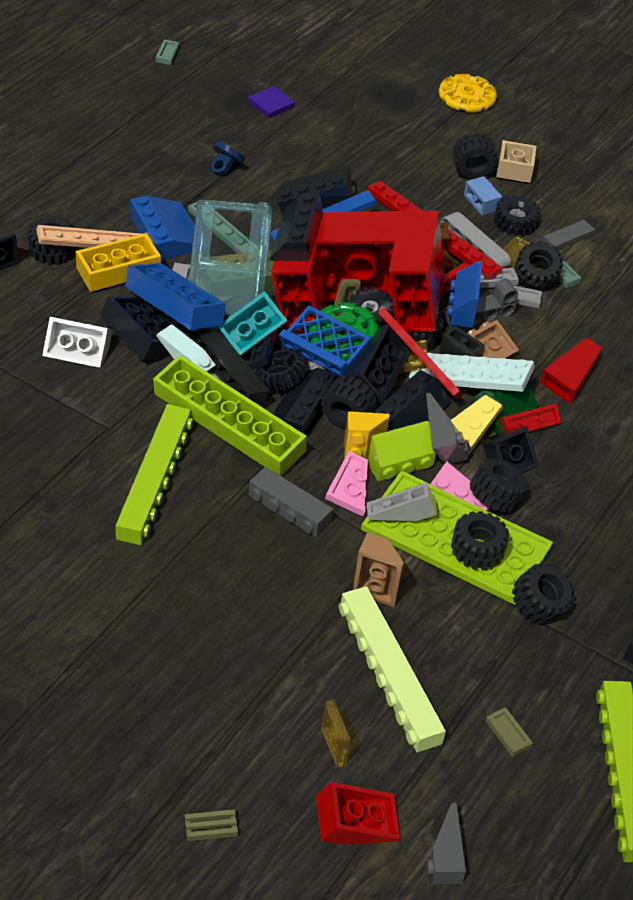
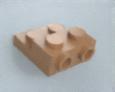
[467,320,519,359]

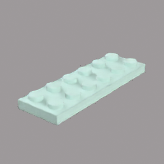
[409,353,535,392]

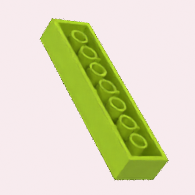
[153,355,307,476]

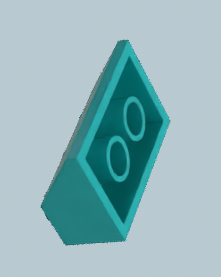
[217,291,288,356]

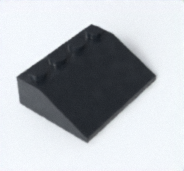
[277,165,352,215]
[100,296,187,362]

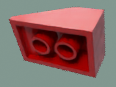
[316,782,400,845]

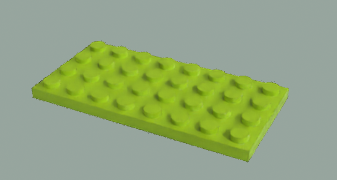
[361,471,553,605]

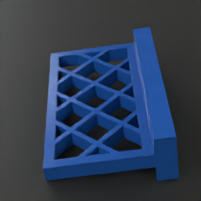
[279,305,372,377]

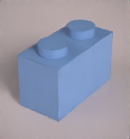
[464,176,502,215]

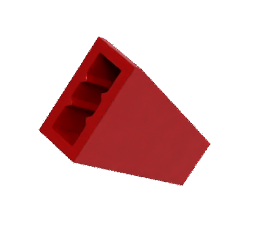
[540,338,602,404]

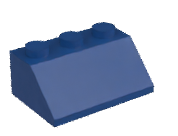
[447,261,482,328]

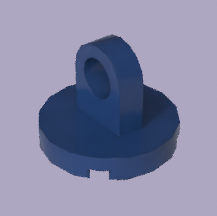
[211,141,245,176]

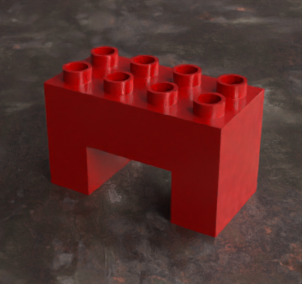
[271,210,445,331]

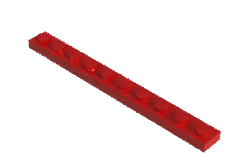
[367,181,503,280]

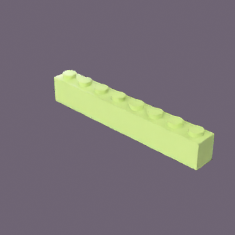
[339,586,446,752]

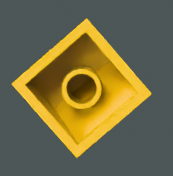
[344,412,390,459]

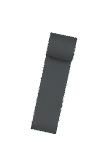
[442,278,518,328]

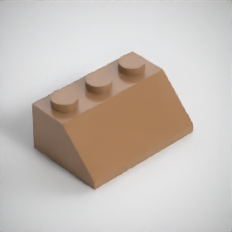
[353,532,404,607]

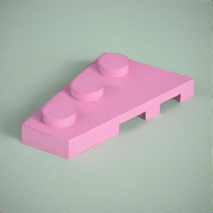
[325,451,368,516]
[431,462,490,511]

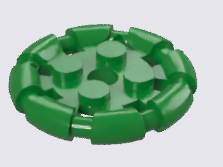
[308,302,379,361]

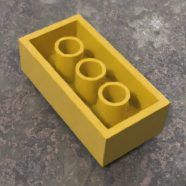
[76,233,161,292]

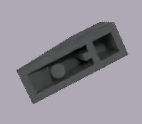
[426,803,466,884]

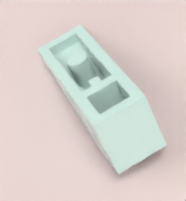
[156,324,215,372]

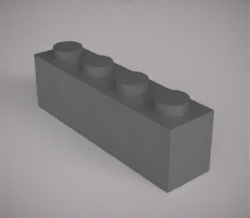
[249,467,333,537]

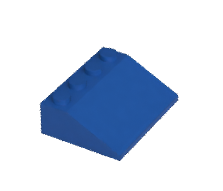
[130,196,207,260]

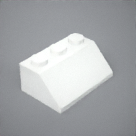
[42,317,113,368]

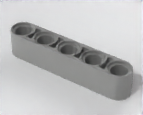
[440,212,511,269]

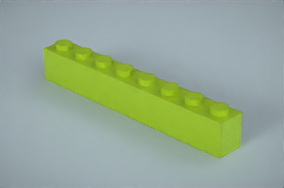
[116,404,193,545]
[596,681,633,862]

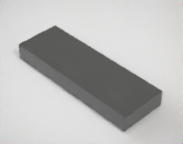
[543,220,595,250]

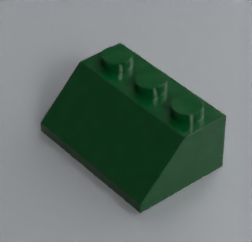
[472,382,539,434]

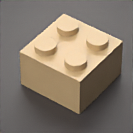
[496,140,536,183]

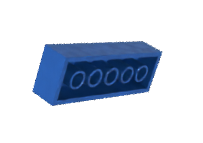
[125,262,226,331]

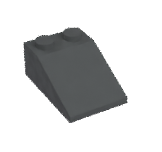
[426,393,470,464]

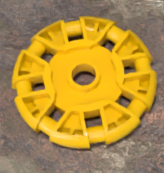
[439,74,497,113]

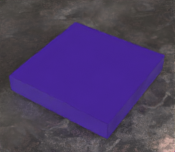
[248,86,295,118]

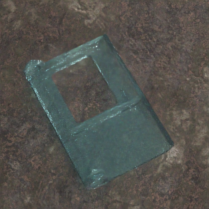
[189,200,273,316]

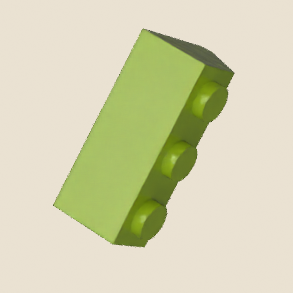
[368,421,436,481]

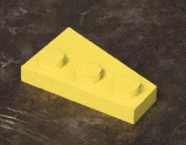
[451,395,503,455]

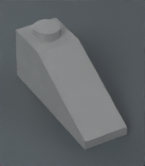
[367,482,437,521]

